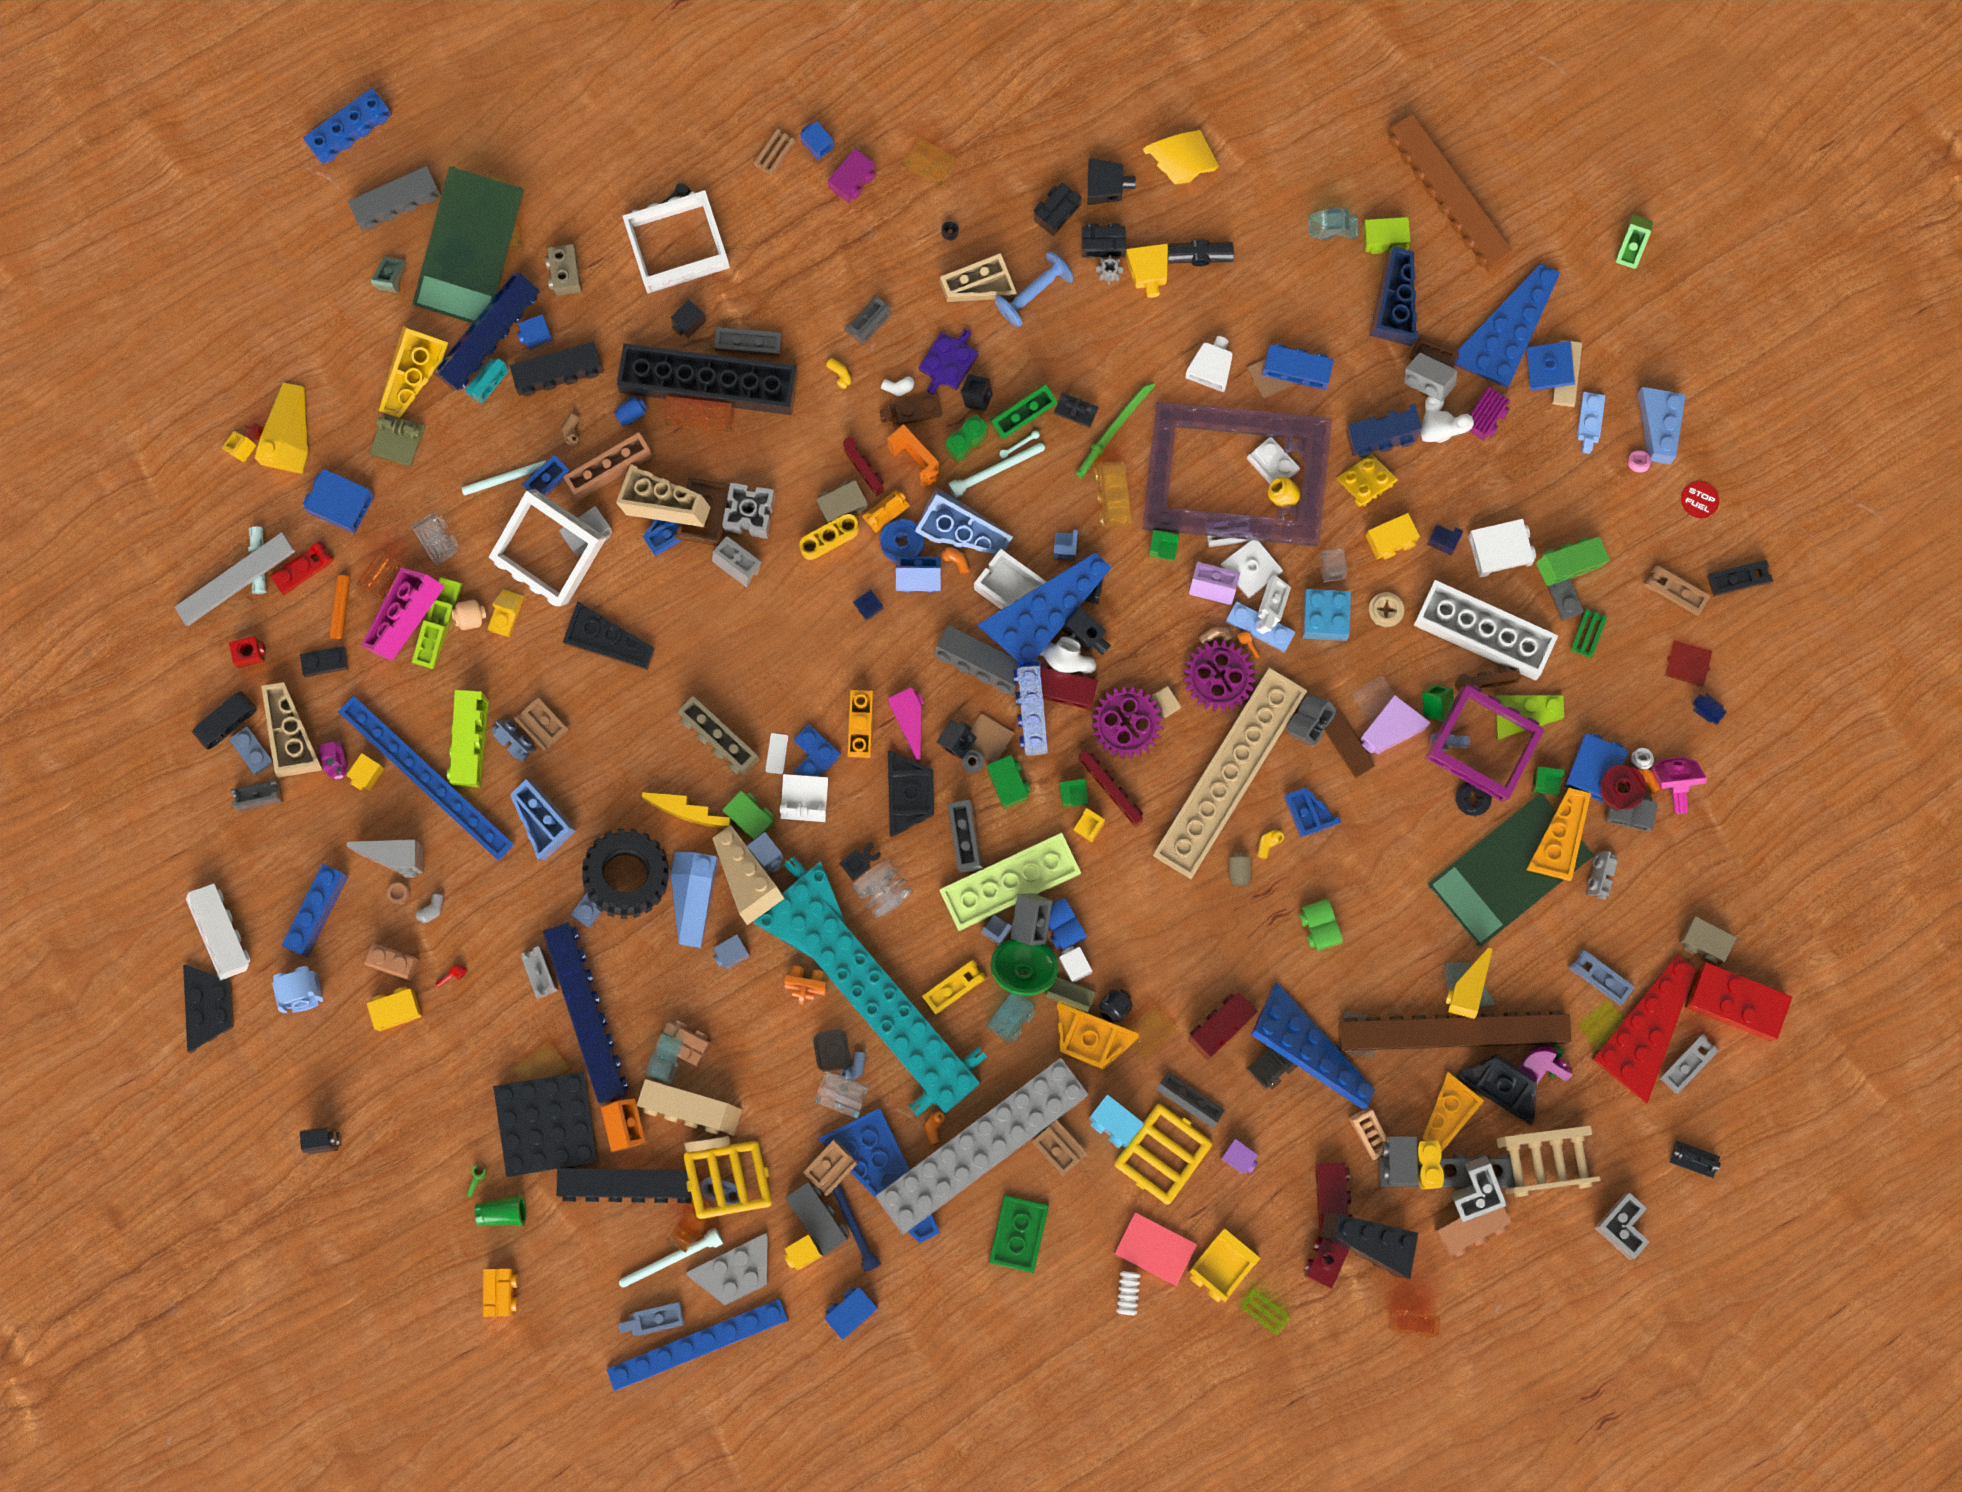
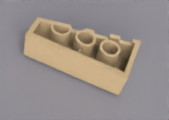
[261,682,322,778]
[712,825,784,925]
[637,1079,742,1136]

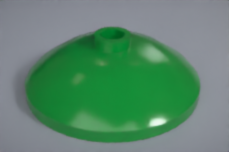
[990,939,1059,996]

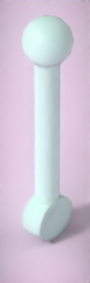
[1000,430,1040,459]

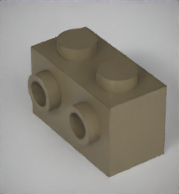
[545,244,582,296]

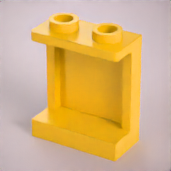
[1188,1228,1261,1302]

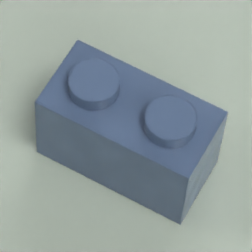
[747,832,785,874]

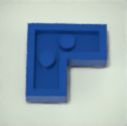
[793,724,841,777]

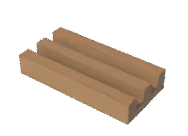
[754,129,796,176]

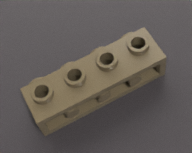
[677,696,760,777]

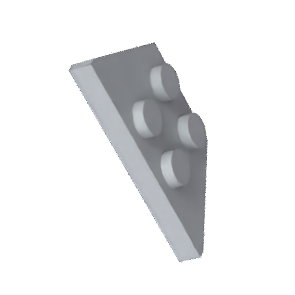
[686,1233,768,1305]

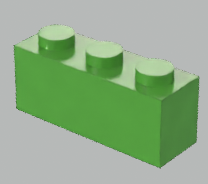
[1536,537,1610,586]

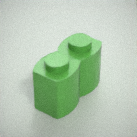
[1299,899,1343,952]

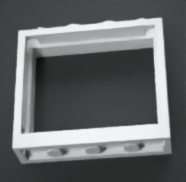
[623,190,730,294]
[489,489,606,606]

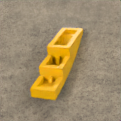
[642,792,732,829]

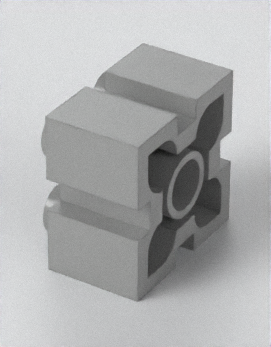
[722,483,776,539]

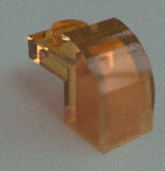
[667,1198,715,1253]

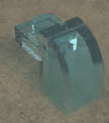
[1308,208,1359,240]
[646,1033,684,1084]

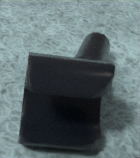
[662,183,691,203]

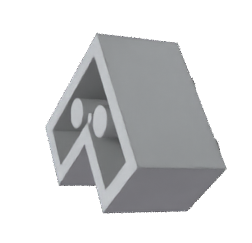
[1451,1156,1507,1222]
[1594,1193,1650,1260]

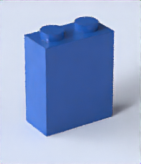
[303,469,375,534]
[1563,733,1628,803]

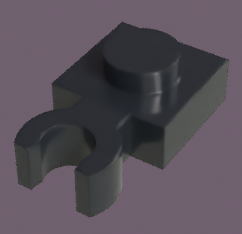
[839,843,881,882]

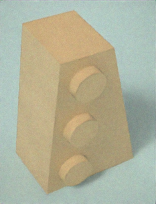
[939,253,1017,302]

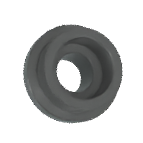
[962,750,984,773]

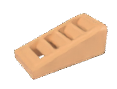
[1349,1108,1387,1161]

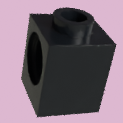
[961,374,993,411]
[937,720,977,760]

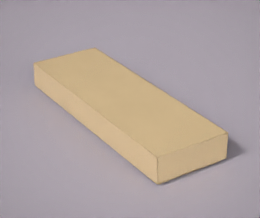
[1552,340,1582,407]

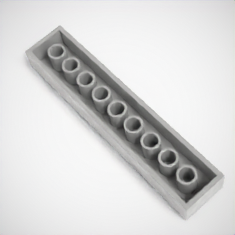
[876,1058,1089,1235]

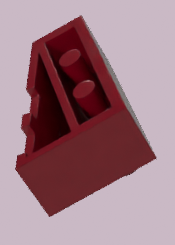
[1189,992,1258,1061]

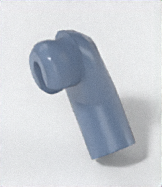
[840,1052,866,1082]

